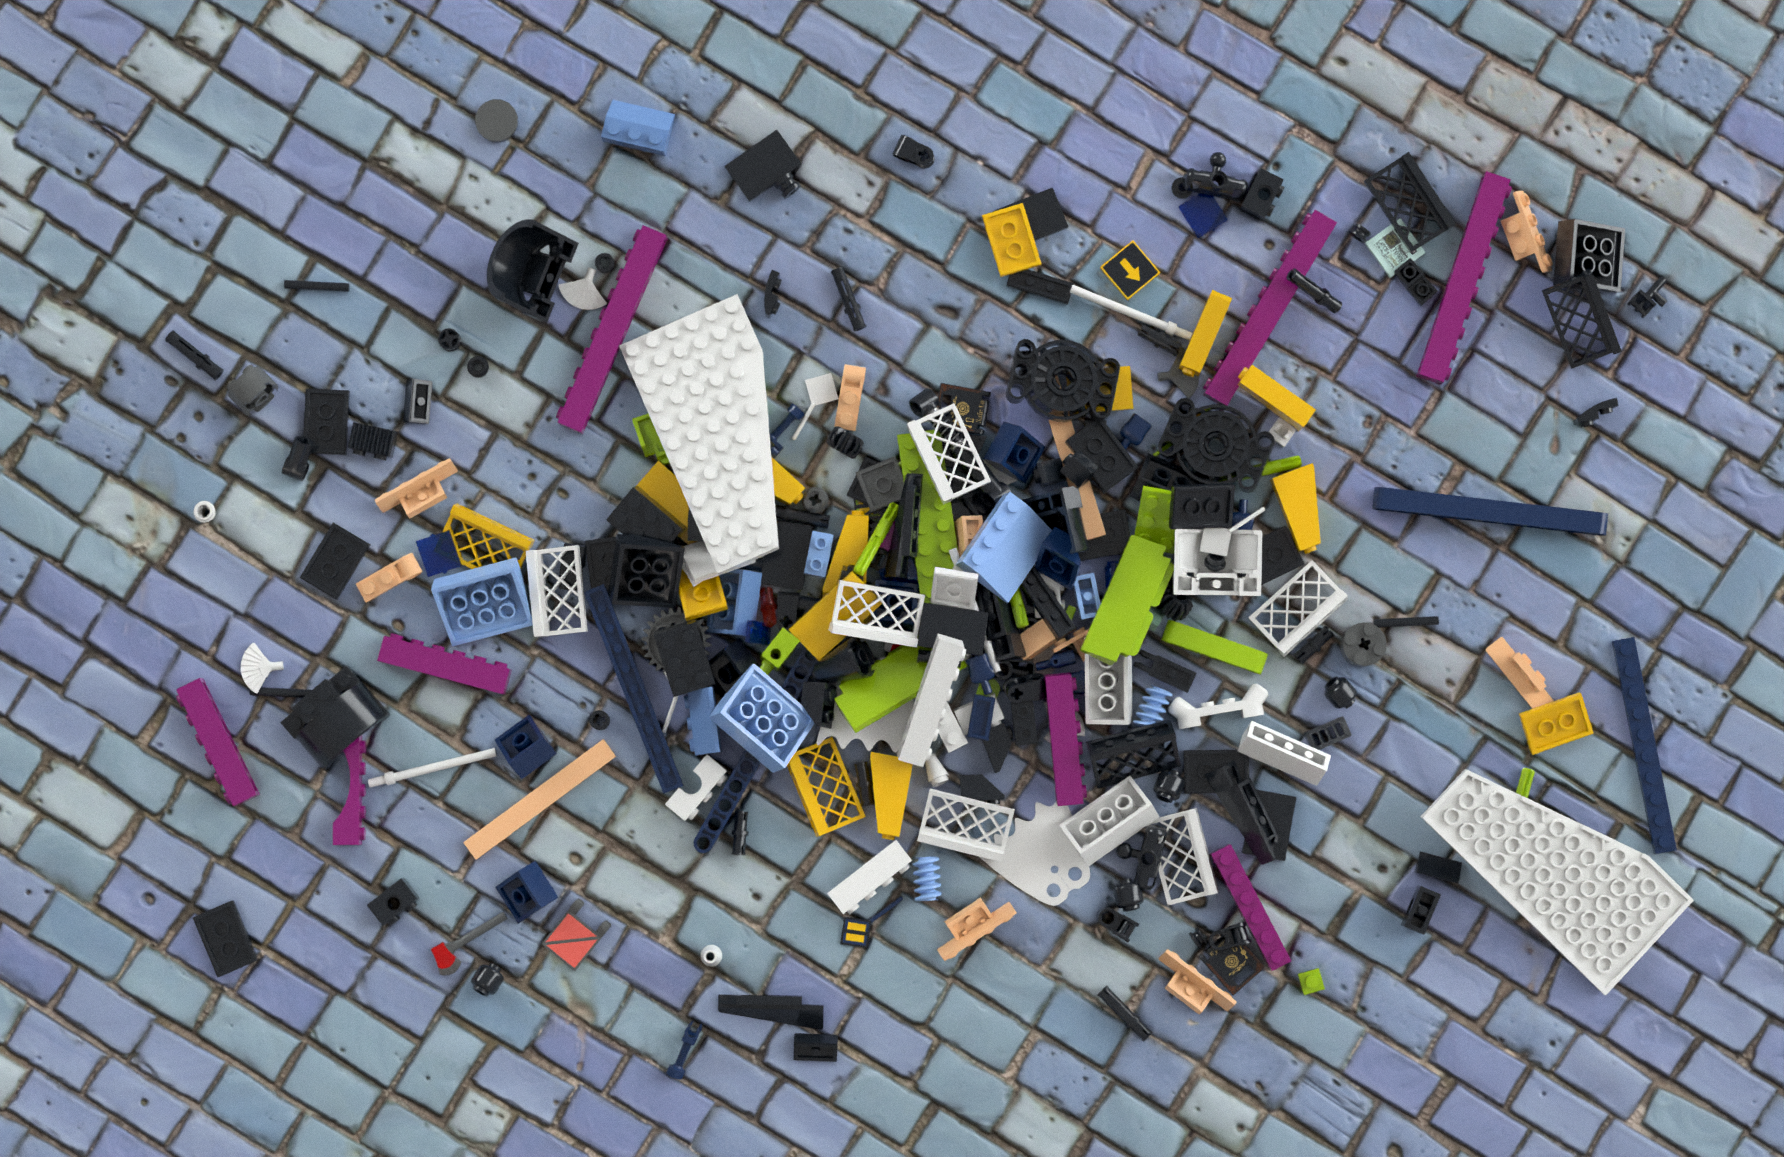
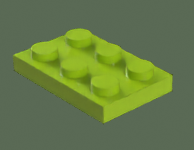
[1134,486,1176,554]

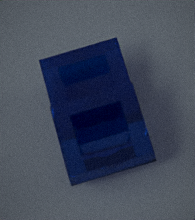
[745,620,772,646]

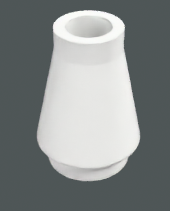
[194,501,216,523]
[925,753,949,787]
[701,945,722,967]

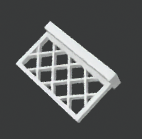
[907,403,991,505]
[526,545,588,638]
[1249,560,1348,657]
[829,580,925,648]
[917,789,1015,862]
[1147,808,1219,905]

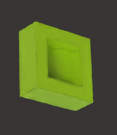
[1297,968,1325,995]

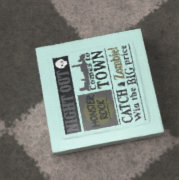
[1365,218,1425,278]

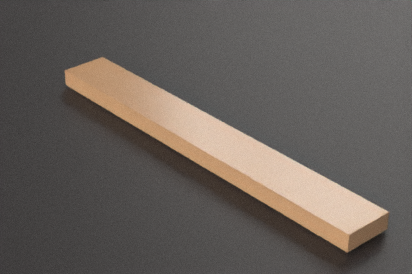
[1048,376,1106,540]
[463,739,617,860]

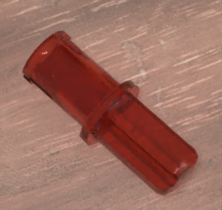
[760,587,777,628]

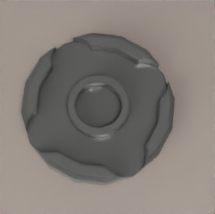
[475,99,518,142]

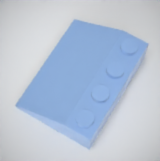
[955,492,1052,603]
[431,558,533,646]
[708,663,815,773]

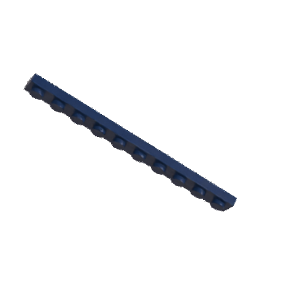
[584,584,684,794]
[1612,637,1677,854]

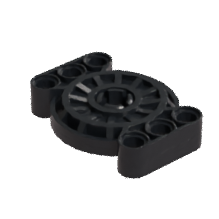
[1006,339,1120,422]
[1158,398,1275,493]

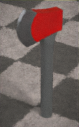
[431,912,508,975]

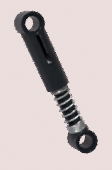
[909,388,1012,510]

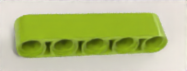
[1161,620,1268,675]

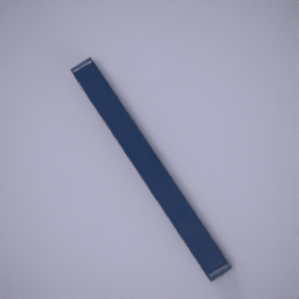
[1372,487,1608,536]
[693,647,818,853]

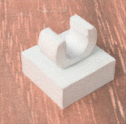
[1269,417,1297,448]

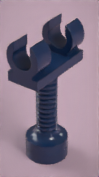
[770,403,805,459]
[666,1020,702,1080]

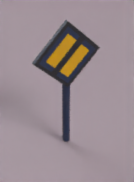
[840,896,903,948]

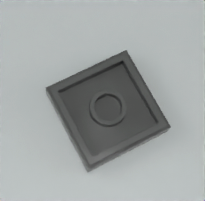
[855,456,904,513]

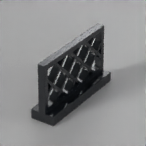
[1364,152,1456,253]
[1542,269,1622,369]
[1086,719,1181,789]

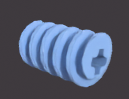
[1132,685,1173,727]
[912,856,942,901]

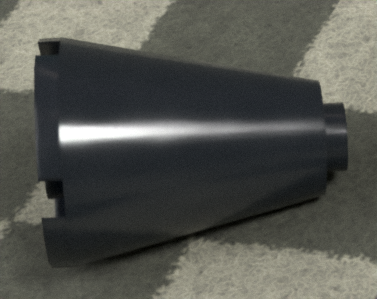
[812,637,875,683]

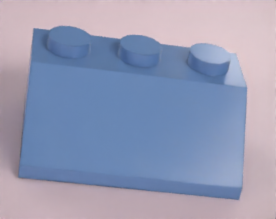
[601,100,675,156]
[706,569,762,638]
[684,687,722,756]

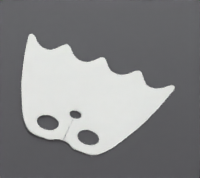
[817,657,914,752]
[980,802,1090,906]

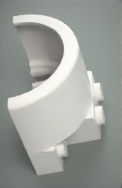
[1172,529,1262,596]

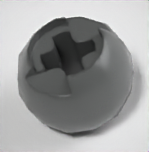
[801,487,829,514]

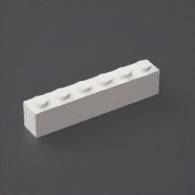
[897,634,966,767]

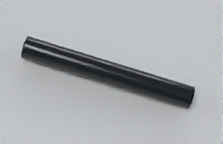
[284,280,350,292]
[1373,616,1439,628]
[249,687,312,698]

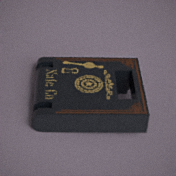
[938,383,991,435]
[1198,936,1265,996]

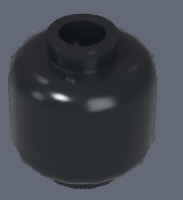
[1324,676,1357,709]
[1153,769,1185,803]
[1113,878,1144,912]
[471,963,504,997]

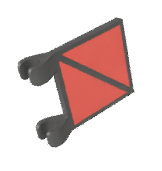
[542,899,611,971]

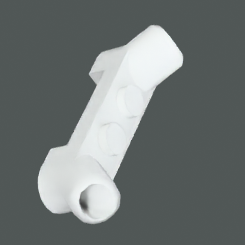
[1168,684,1268,729]

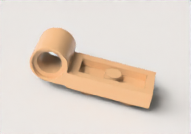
[834,364,866,431]
[356,553,423,603]

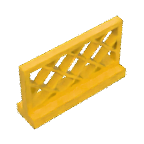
[434,503,535,569]
[787,737,866,837]

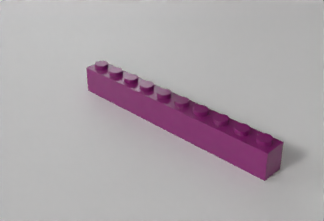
[1416,171,1512,385]
[1203,209,1337,406]
[556,225,668,434]

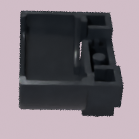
[487,219,579,323]
[1022,486,1089,564]
[280,665,390,771]

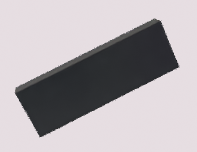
[1006,270,1074,305]

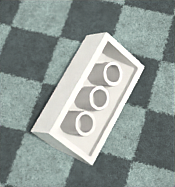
[1084,638,1133,725]
[1059,776,1159,867]

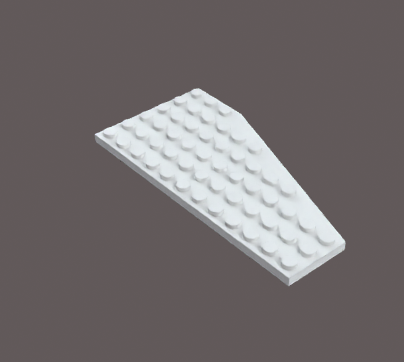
[619,294,779,575]
[1420,769,1694,996]

